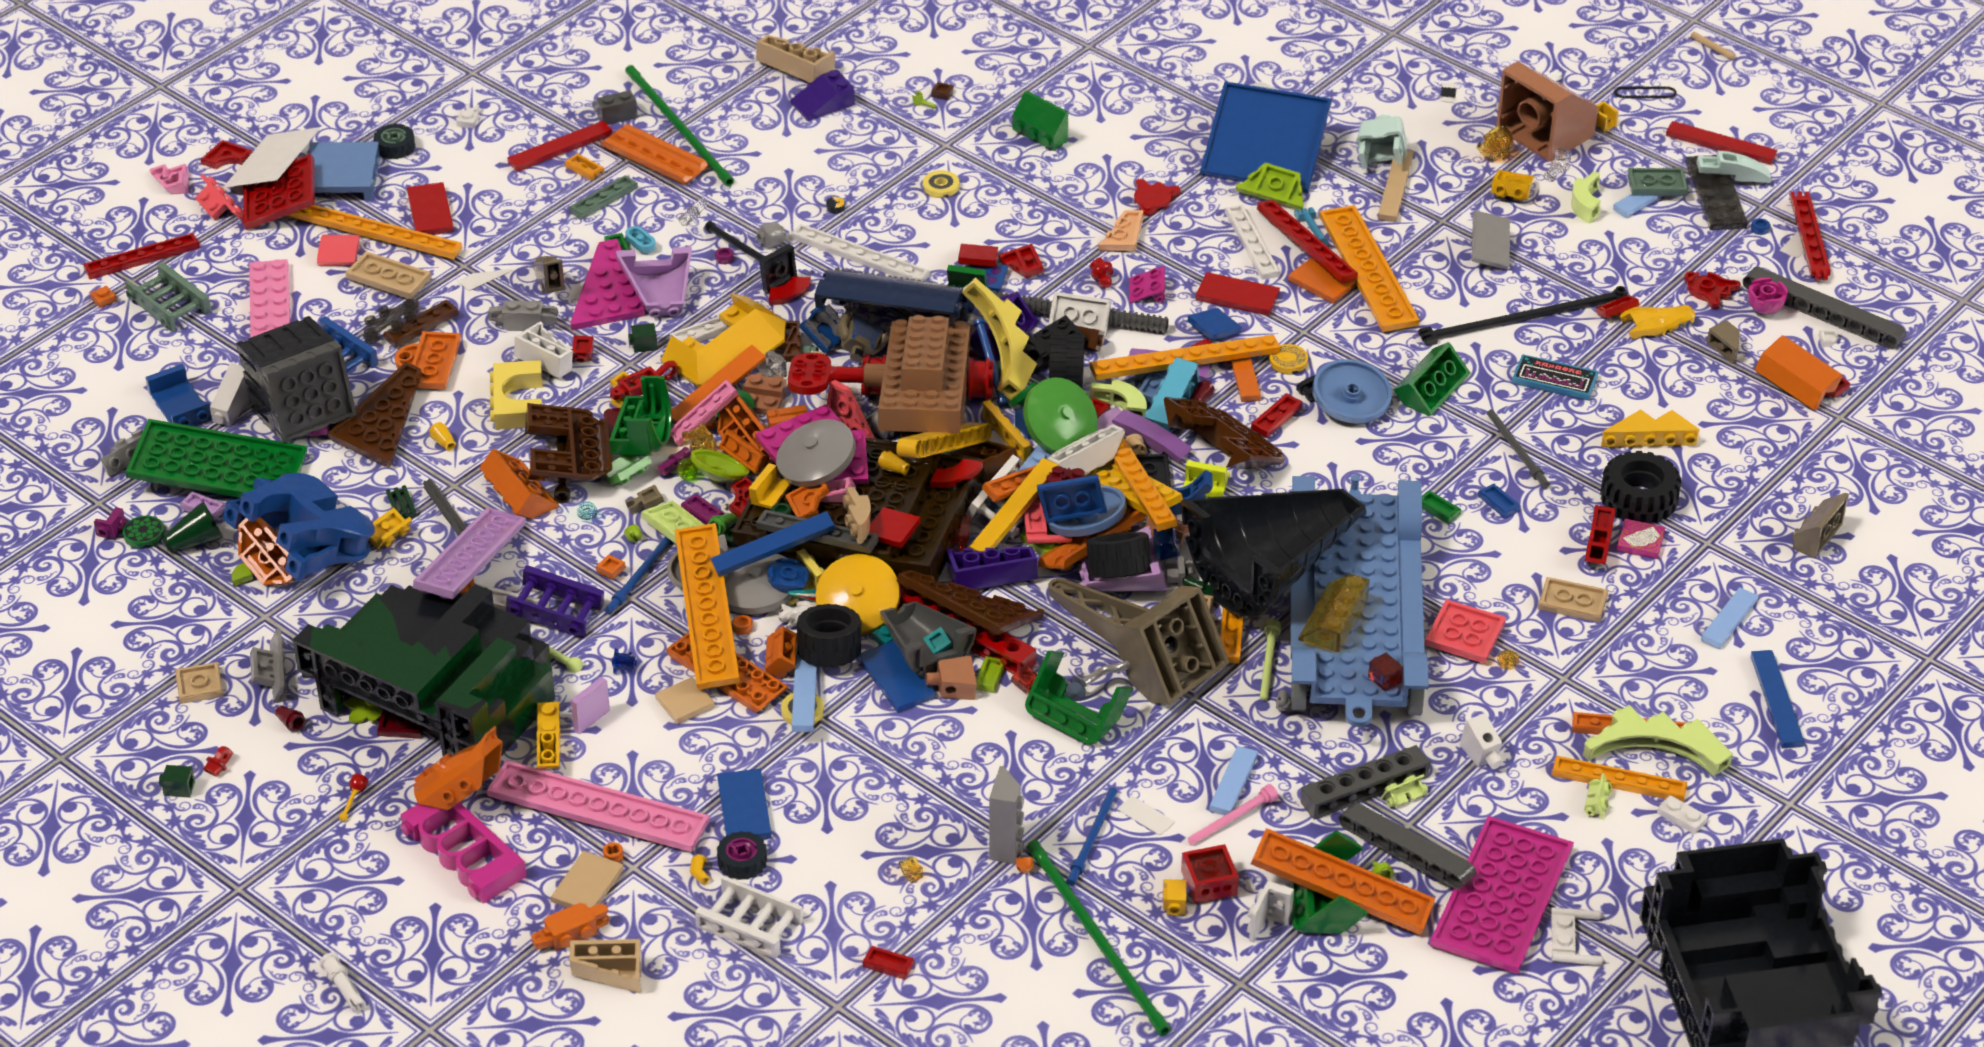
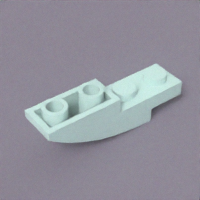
[1697,151,1772,183]

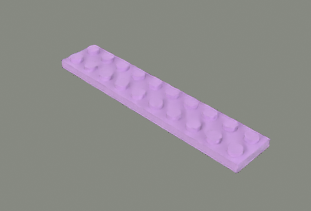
[412,507,526,599]

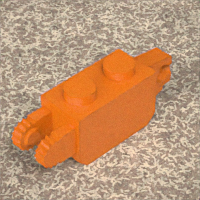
[531,903,610,952]

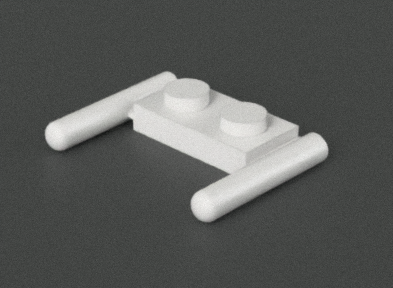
[1551,907,1603,965]

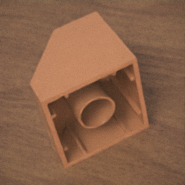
[1496,61,1598,162]

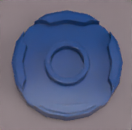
[767,558,809,593]

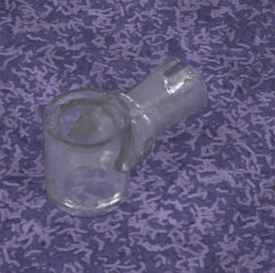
[1544,148,1571,182]

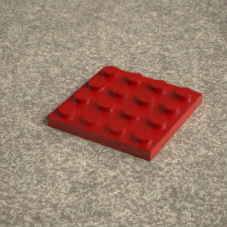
[243,154,315,230]

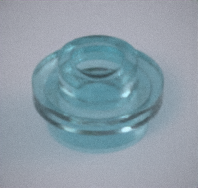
[577,501,598,520]

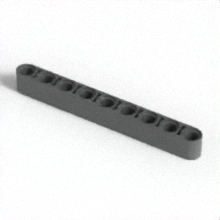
[1742,267,1906,349]

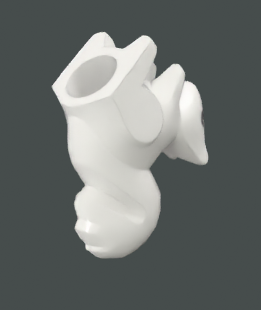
[779,598,817,628]

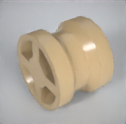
[1125,434,1147,455]

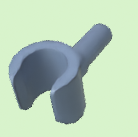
[1122,373,1148,384]

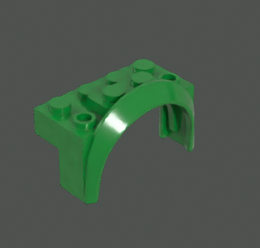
[609,376,672,456]

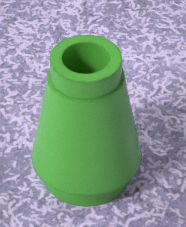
[708,513,737,536]

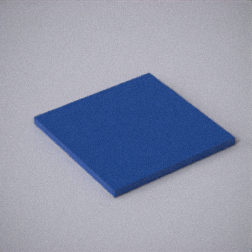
[1200,81,1332,193]

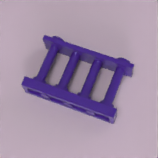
[506,565,605,638]

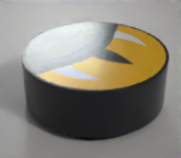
[826,197,845,213]

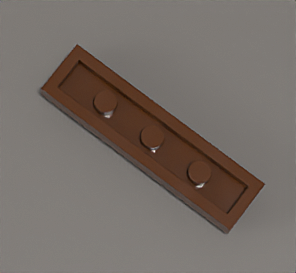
[383,299,459,348]

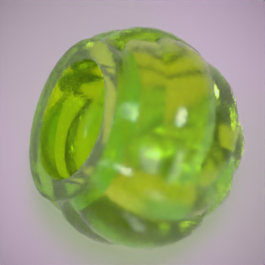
[677,458,698,481]

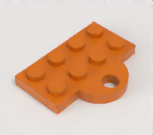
[395,331,462,390]

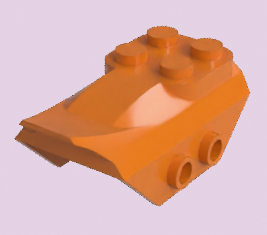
[412,726,503,810]

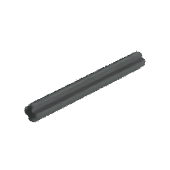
[423,479,467,536]

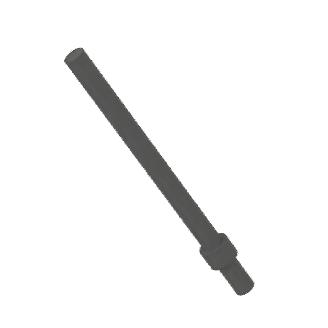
[1487,409,1550,488]

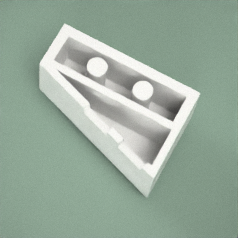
[514,321,573,378]

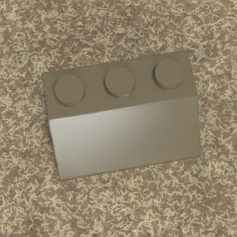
[1792,493,1849,559]

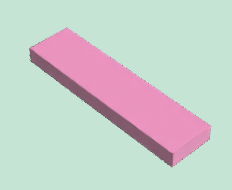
[670,379,739,446]

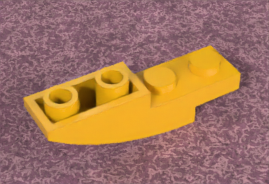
[537,702,561,769]

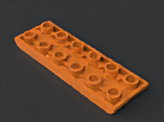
[600,124,709,185]
[1038,506,1147,570]
[666,632,788,713]

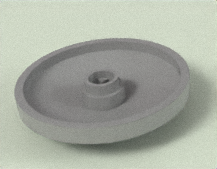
[776,419,856,487]
[724,554,794,614]

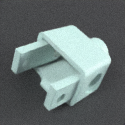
[1357,114,1407,169]

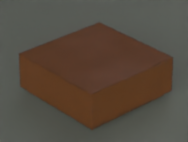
[931,82,954,101]

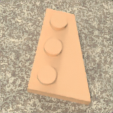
[1098,210,1144,251]

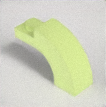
[1571,171,1601,224]
[1090,379,1147,417]

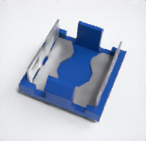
[798,304,841,354]

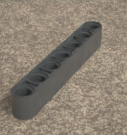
[1338,802,1476,890]

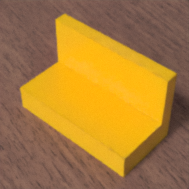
[749,463,792,509]

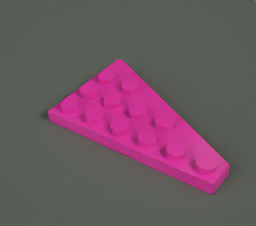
[570,239,645,330]

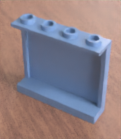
[307,142,380,202]

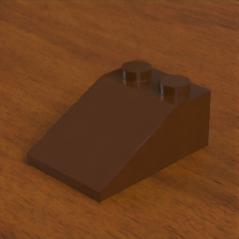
[950,441,1020,483]

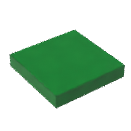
[947,265,988,288]

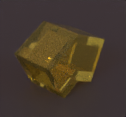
[898,856,923,883]

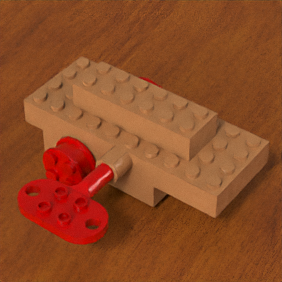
[788,315,994,433]

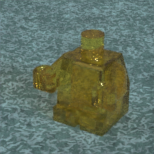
[682,424,717,451]

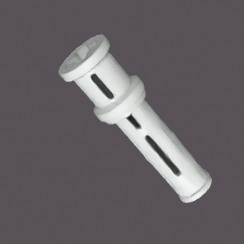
[319,952,366,1013]

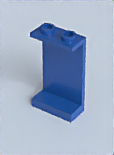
[145,364,212,426]

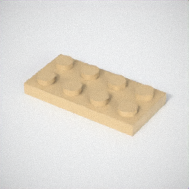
[345,251,432,300]

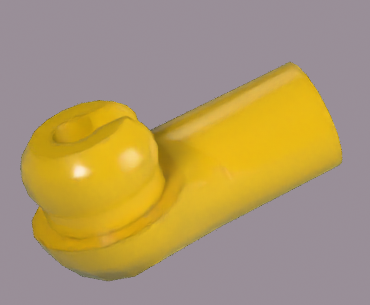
[690,854,710,885]

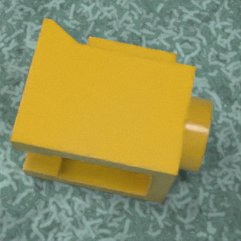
[1596,101,1619,132]
[1163,879,1186,916]

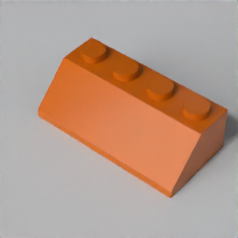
[479,449,559,519]

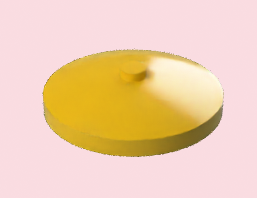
[816,554,900,635]

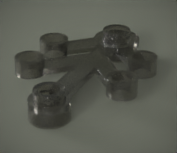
[363,299,420,344]

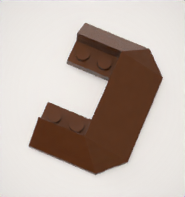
[1164,397,1285,469]
[525,403,612,484]

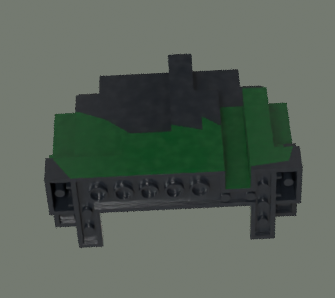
[292,583,555,757]

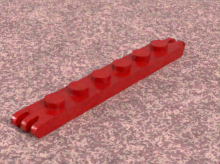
[1789,191,1831,281]

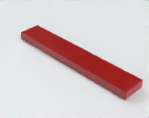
[507,121,613,172]
[1666,121,1778,165]
[83,233,200,280]

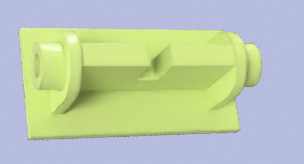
[1584,773,1612,820]
[1380,774,1428,808]

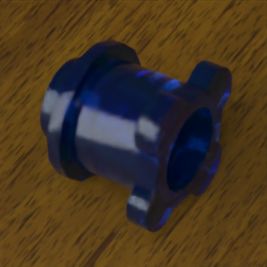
[612,648,637,674]

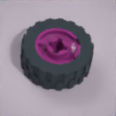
[717,831,767,880]

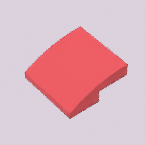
[317,235,360,266]

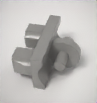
[1165,548,1198,588]

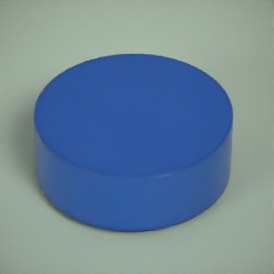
[1751,218,1770,235]

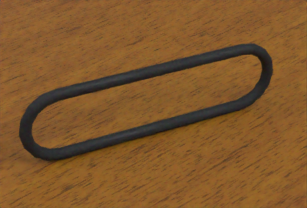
[1614,86,1677,98]

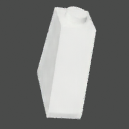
[210,363,251,427]

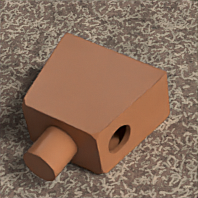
[925,656,977,700]

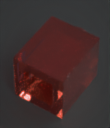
[1368,652,1403,692]

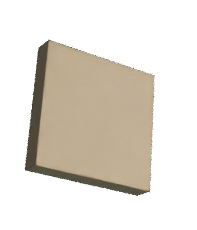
[175,662,223,704]
[655,677,715,724]

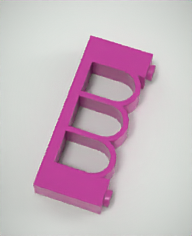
[400,802,527,904]

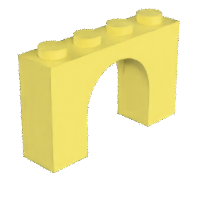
[490,360,543,430]

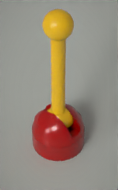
[339,774,369,821]

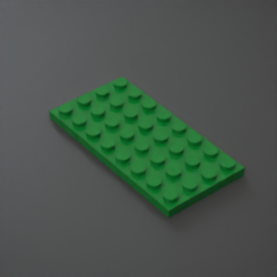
[126,419,307,498]

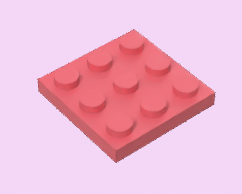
[1424,599,1506,664]

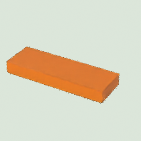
[1231,357,1261,402]
[719,429,768,474]

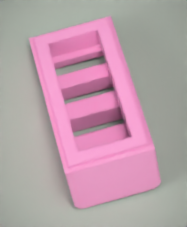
[821,477,856,502]

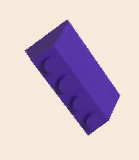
[970,291,1039,361]

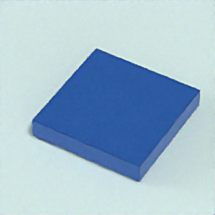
[1187,307,1242,341]

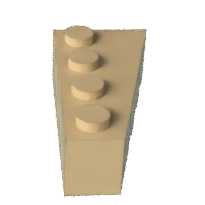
[756,35,836,83]

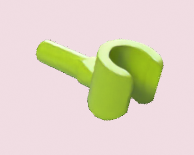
[912,91,936,109]

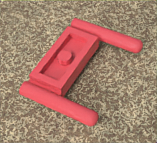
[1023,496,1072,544]

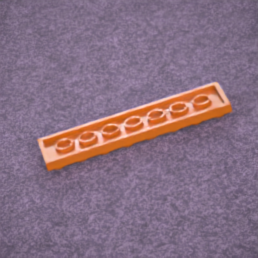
[1251,828,1436,935]

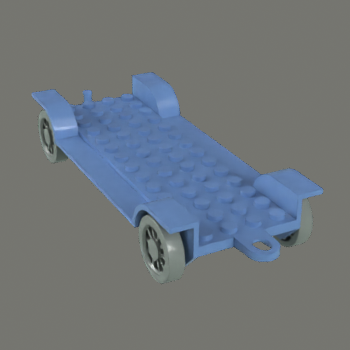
[1290,475,1429,727]

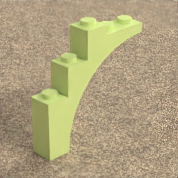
[1583,705,1733,777]

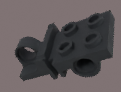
[1023,315,1087,375]

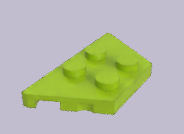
[1236,163,1304,211]

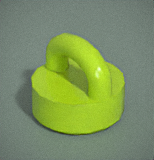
[1371,861,1394,880]

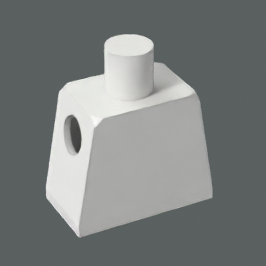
[1459,713,1503,769]

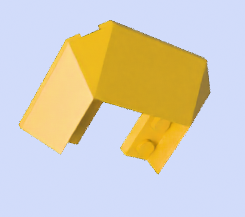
[661,293,787,387]

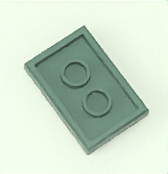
[1627,168,1688,196]

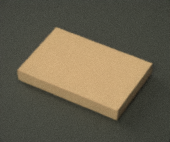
[1538,577,1609,623]
[551,851,624,908]

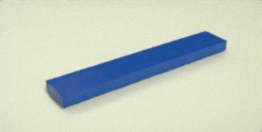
[710,511,836,577]
[1750,650,1804,748]

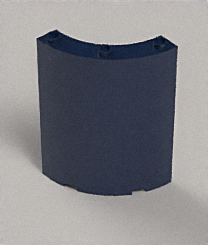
[814,270,974,326]

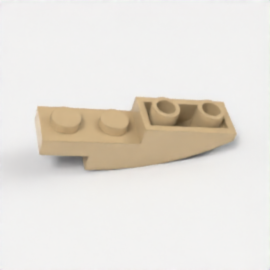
[843,487,871,544]

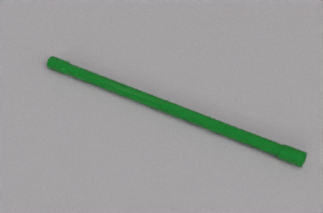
[625,65,734,187]
[1027,840,1171,1036]

